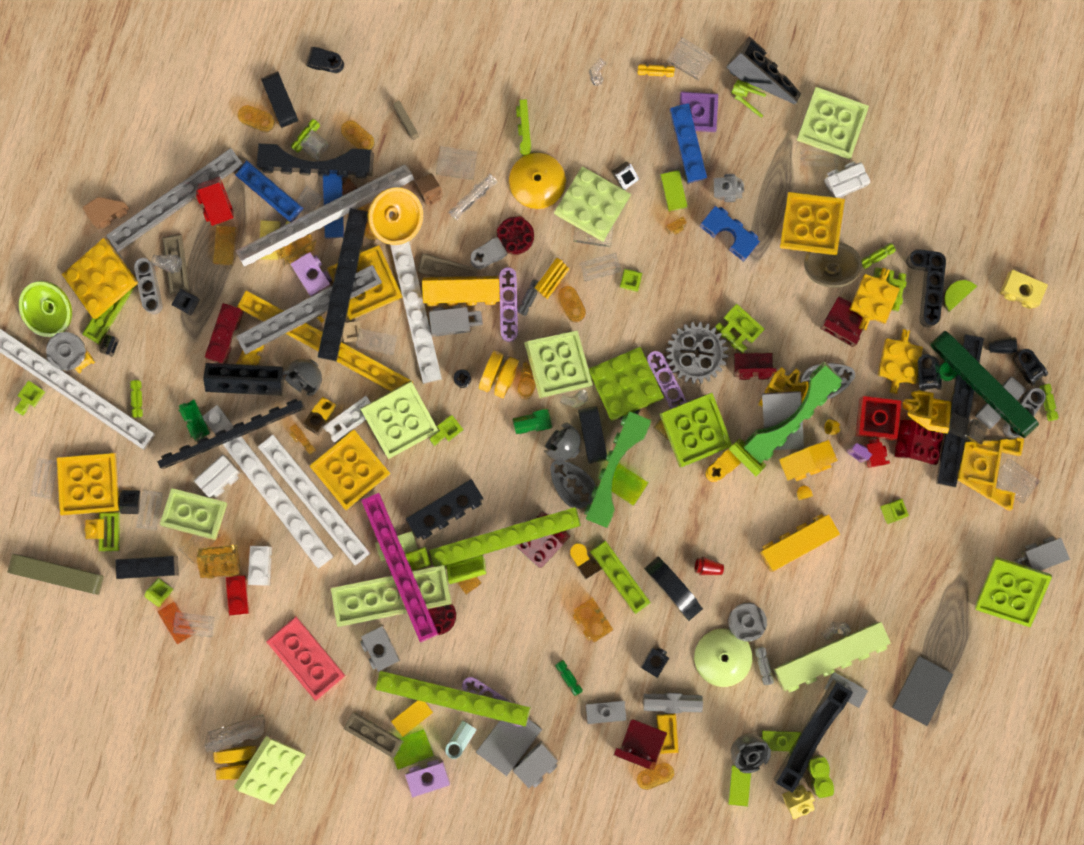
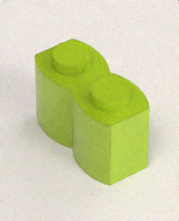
[807,755,834,799]

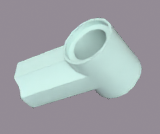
[445,720,477,759]

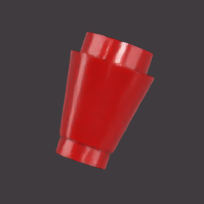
[694,557,724,576]

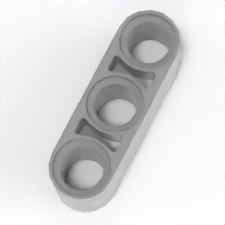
[134,258,163,315]
[975,376,1026,429]
[1003,388,1045,438]

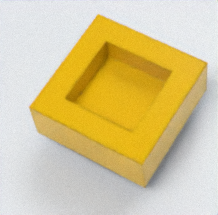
[85,519,104,539]

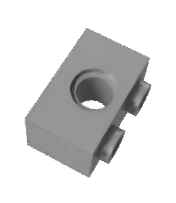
[360,626,400,671]

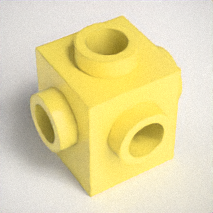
[782,785,815,819]

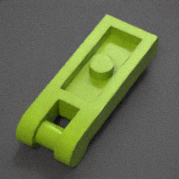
[516,99,531,156]

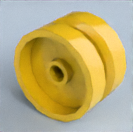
[478,350,519,399]
[213,746,257,780]

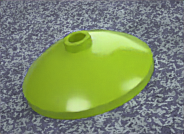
[19,281,72,337]

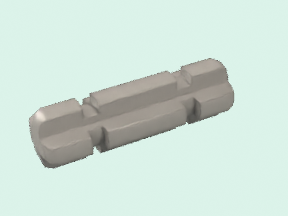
[755,647,774,685]

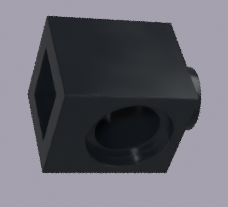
[640,646,669,678]

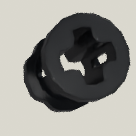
[454,369,471,388]

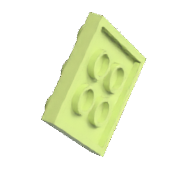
[797,87,869,159]
[554,167,631,242]
[524,330,593,398]
[360,381,439,459]
[234,736,306,805]

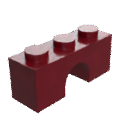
[204,303,244,364]

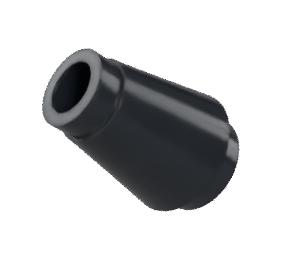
[989,336,1017,355]

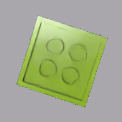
[588,347,664,421]
[659,393,732,467]
[975,556,1052,628]

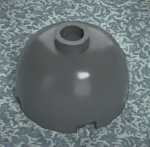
[283,359,322,396]
[544,422,580,461]
[731,733,771,773]

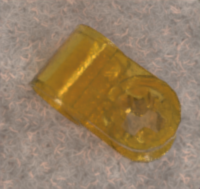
[517,361,536,400]

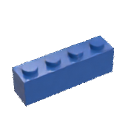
[669,103,707,184]

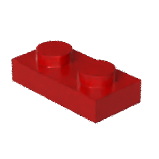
[226,575,250,616]

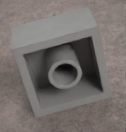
[513,741,558,788]

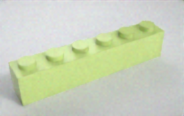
[773,622,891,692]

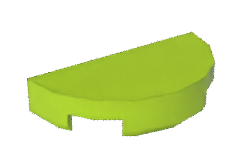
[944,280,977,312]

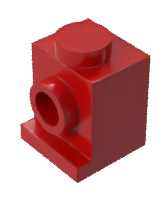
[864,438,890,468]

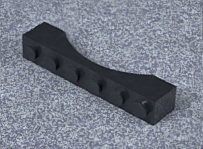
[256,143,374,179]
[773,679,853,793]

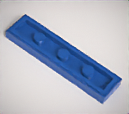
[235,161,304,222]
[323,174,344,239]

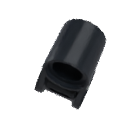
[306,47,344,74]
[1013,349,1048,386]
[918,354,942,391]

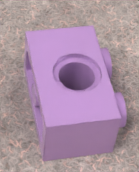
[291,252,332,297]
[405,759,450,797]

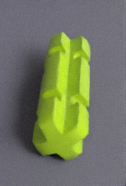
[291,119,320,153]
[861,243,896,269]
[130,380,143,418]
[1039,384,1059,421]

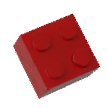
[196,176,234,226]
[855,396,901,441]

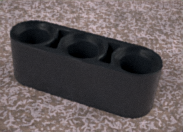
[261,71,299,128]
[578,406,607,464]

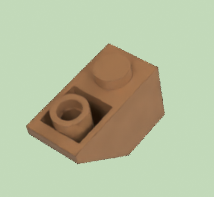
[415,173,443,205]
[82,197,130,230]

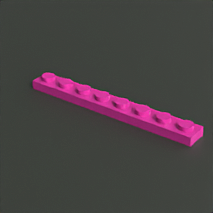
[361,493,439,643]

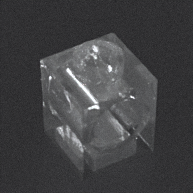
[300,130,329,161]

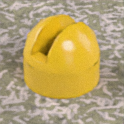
[824,419,841,435]
[797,485,813,500]

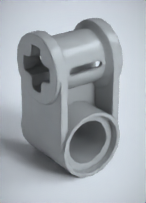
[471,237,508,269]

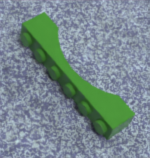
[743,361,842,463]
[584,411,652,528]

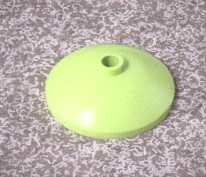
[694,628,752,687]

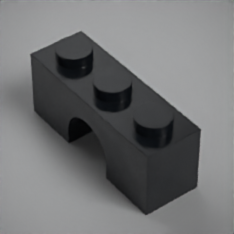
[115,556,179,579]

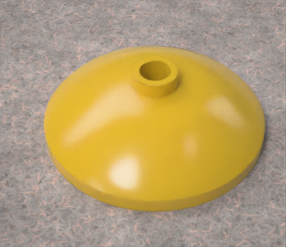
[509,153,566,209]
[368,187,423,245]

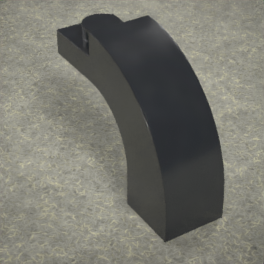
[644,556,703,621]

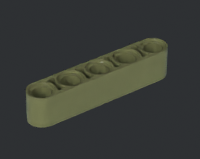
[7,554,104,595]

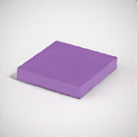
[680,92,718,132]

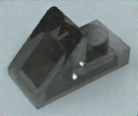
[948,413,988,445]

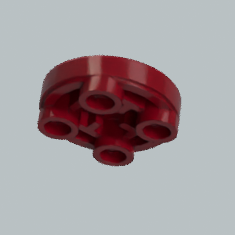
[497,216,534,255]
[428,604,457,635]

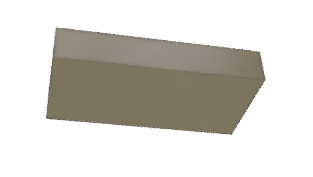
[393,100,419,140]

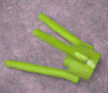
[732,79,766,118]

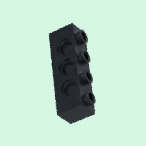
[203,363,284,396]
[406,479,484,540]

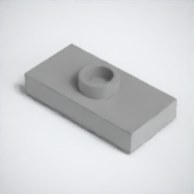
[824,672,868,708]
[586,701,626,724]

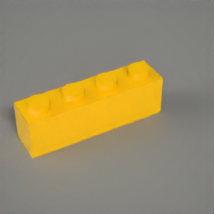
[422,276,500,306]
[760,513,841,572]

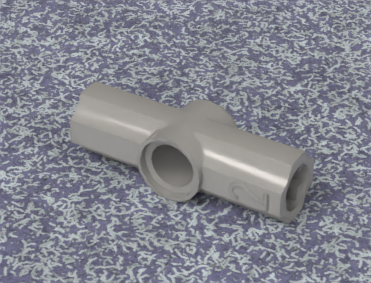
[643,693,703,713]

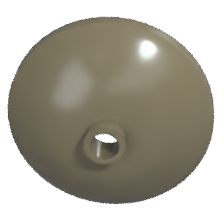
[804,242,862,288]

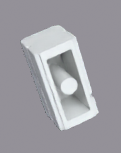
[824,161,870,198]
[194,455,240,498]
[248,546,272,586]

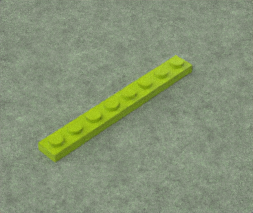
[429,507,581,567]
[375,671,531,727]

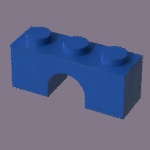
[699,206,760,262]

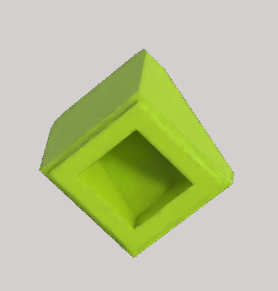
[880,498,909,524]
[145,578,173,607]

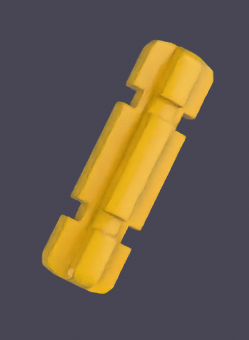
[638,64,675,77]

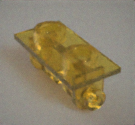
[277,233,317,266]

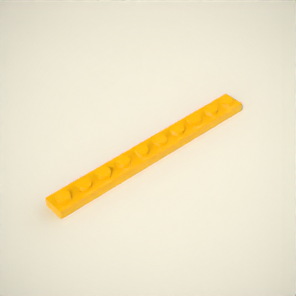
[237,291,414,391]

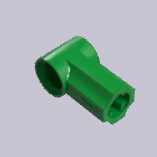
[512,409,553,435]

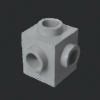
[714,174,744,202]

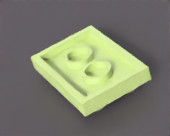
[159,488,227,540]

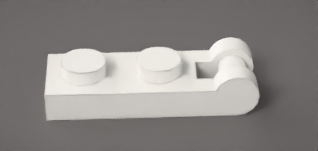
[323,396,371,443]

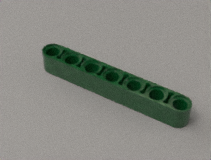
[930,331,1039,438]

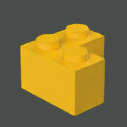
[779,440,838,481]

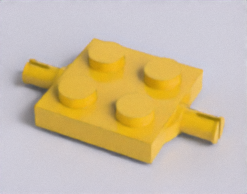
[849,268,900,331]
[877,329,923,394]

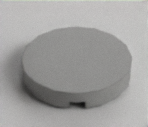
[46,332,86,371]
[728,603,767,642]

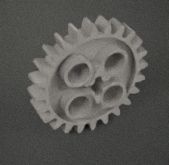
[666,322,728,384]

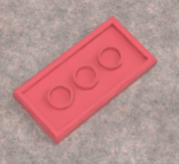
[266,616,346,701]

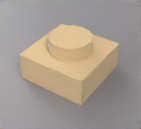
[342,321,362,343]

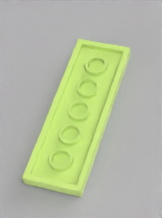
[331,565,452,627]

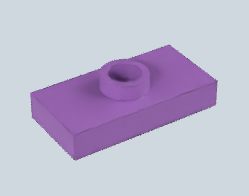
[847,443,872,463]

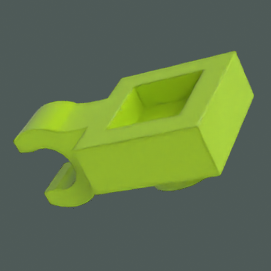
[14,380,45,416]
[430,415,464,446]

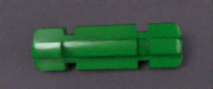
[555,660,583,696]

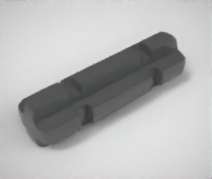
[517,280,539,316]

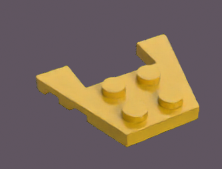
[957,438,1024,511]

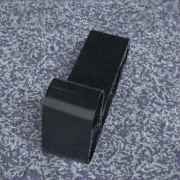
[906,250,946,328]

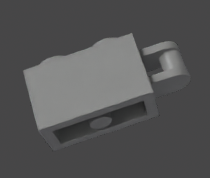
[429,305,483,337]
[1012,536,1070,571]

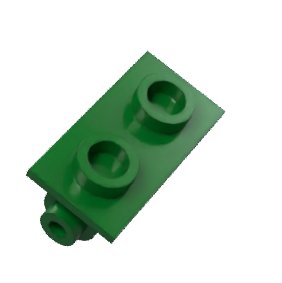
[178,399,210,442]

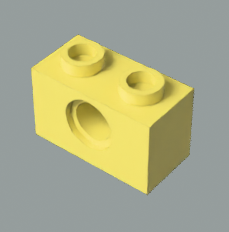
[1000,270,1048,309]

